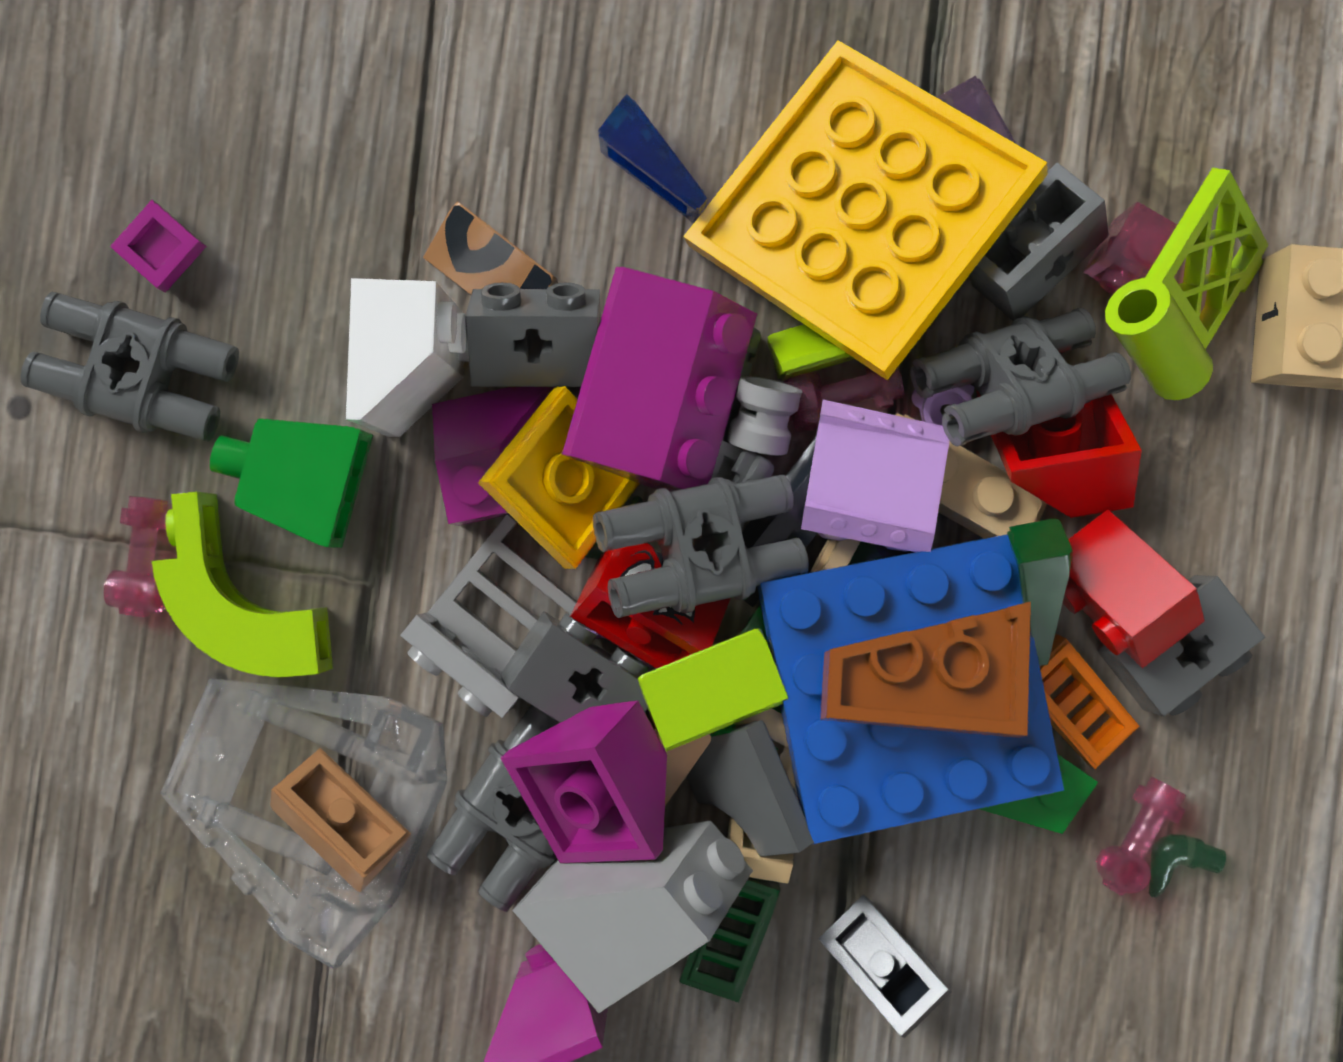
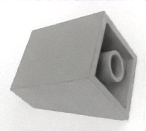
[512,821,753,1013]

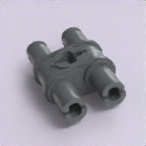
[21,291,239,442]
[910,307,1131,447]
[593,475,808,618]
[426,705,560,912]

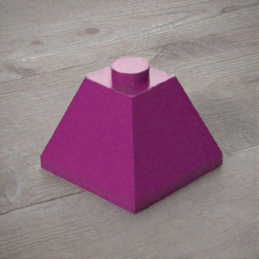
[432,387,556,526]
[500,700,667,863]
[483,944,608,1062]

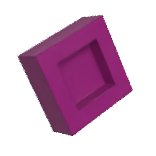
[110,200,207,293]

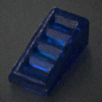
[598,94,707,223]

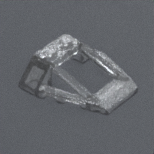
[160,678,447,969]

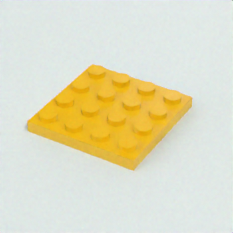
[683,40,1048,380]

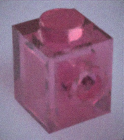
[1083,201,1177,295]

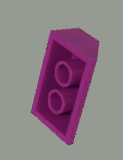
[562,267,758,492]

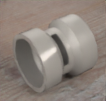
[726,376,802,456]

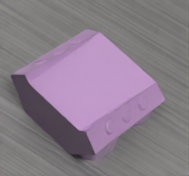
[801,400,949,552]

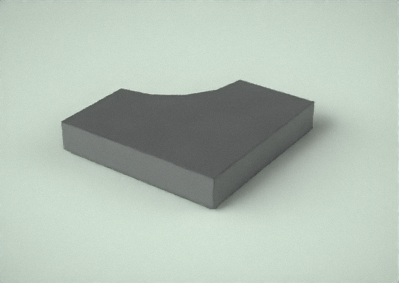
[686,720,814,856]

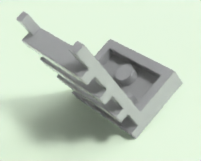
[400,515,577,718]

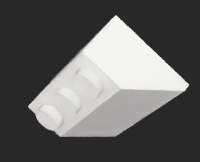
[346,278,469,437]

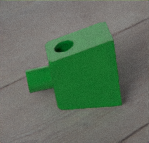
[210,419,373,548]

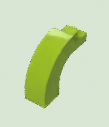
[152,491,333,677]

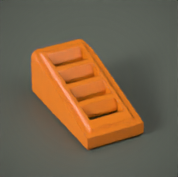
[1040,634,1140,769]

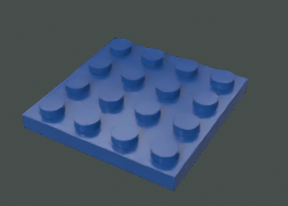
[757,534,1064,844]

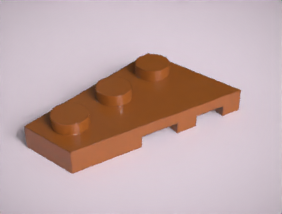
[820,602,1031,738]

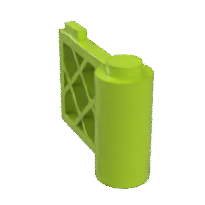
[1105,167,1269,400]

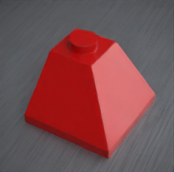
[976,390,1142,518]

